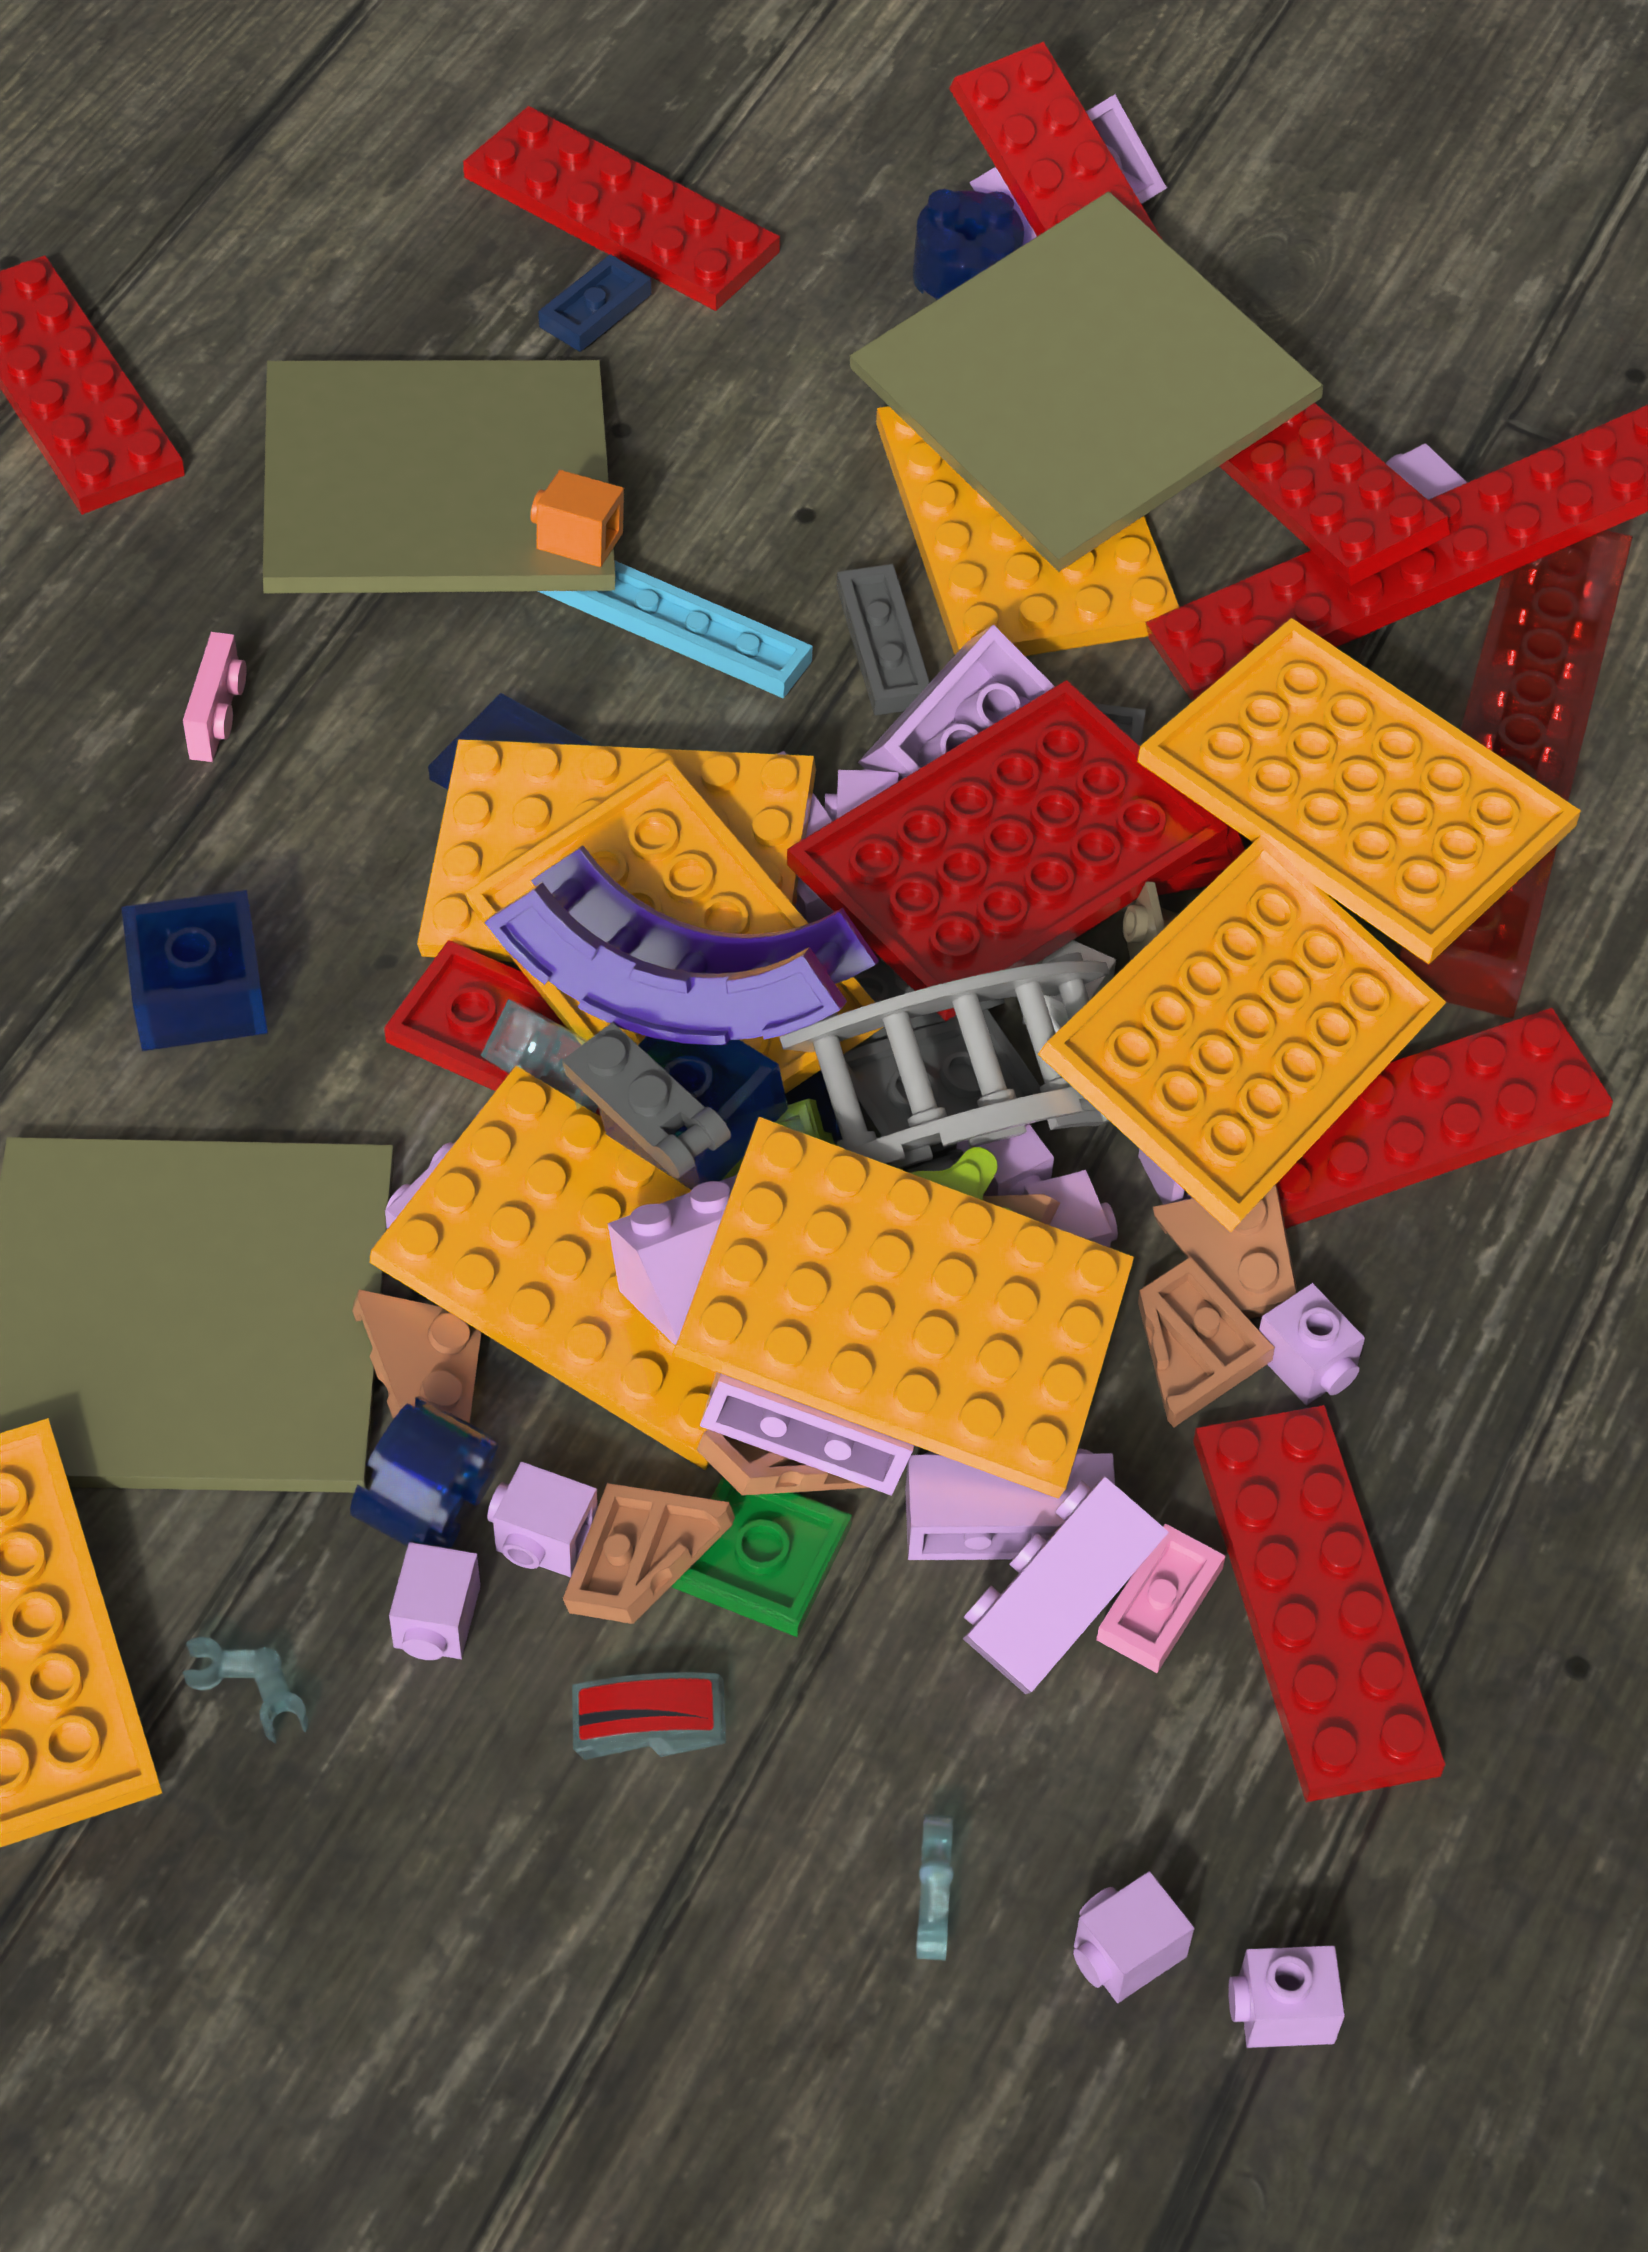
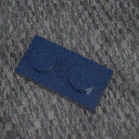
[538,254,651,352]

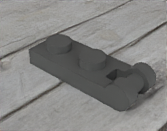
[562,1022,731,1179]

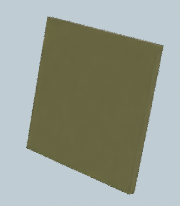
[849,191,1323,572]
[263,360,615,593]
[0,1137,394,1493]

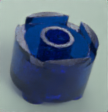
[912,189,1024,300]
[350,1396,498,1549]

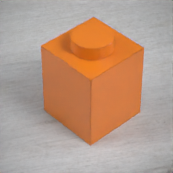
[530,470,624,567]

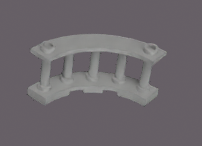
[780,952,1110,1169]

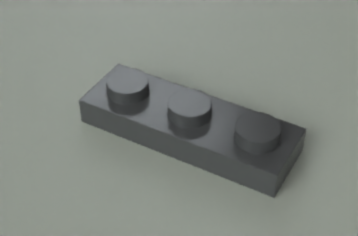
[837,564,930,716]

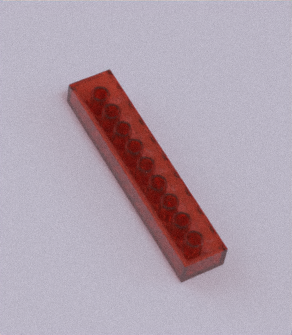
[1399,530,1633,1019]

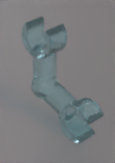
[182,1637,309,1743]
[916,1814,954,1961]

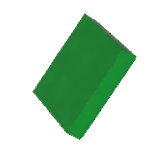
[671,1476,852,1637]

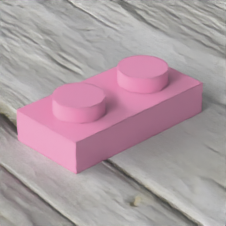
[183,632,246,762]
[1097,1524,1225,1673]

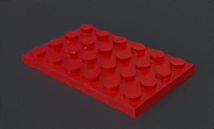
[786,680,1228,1021]

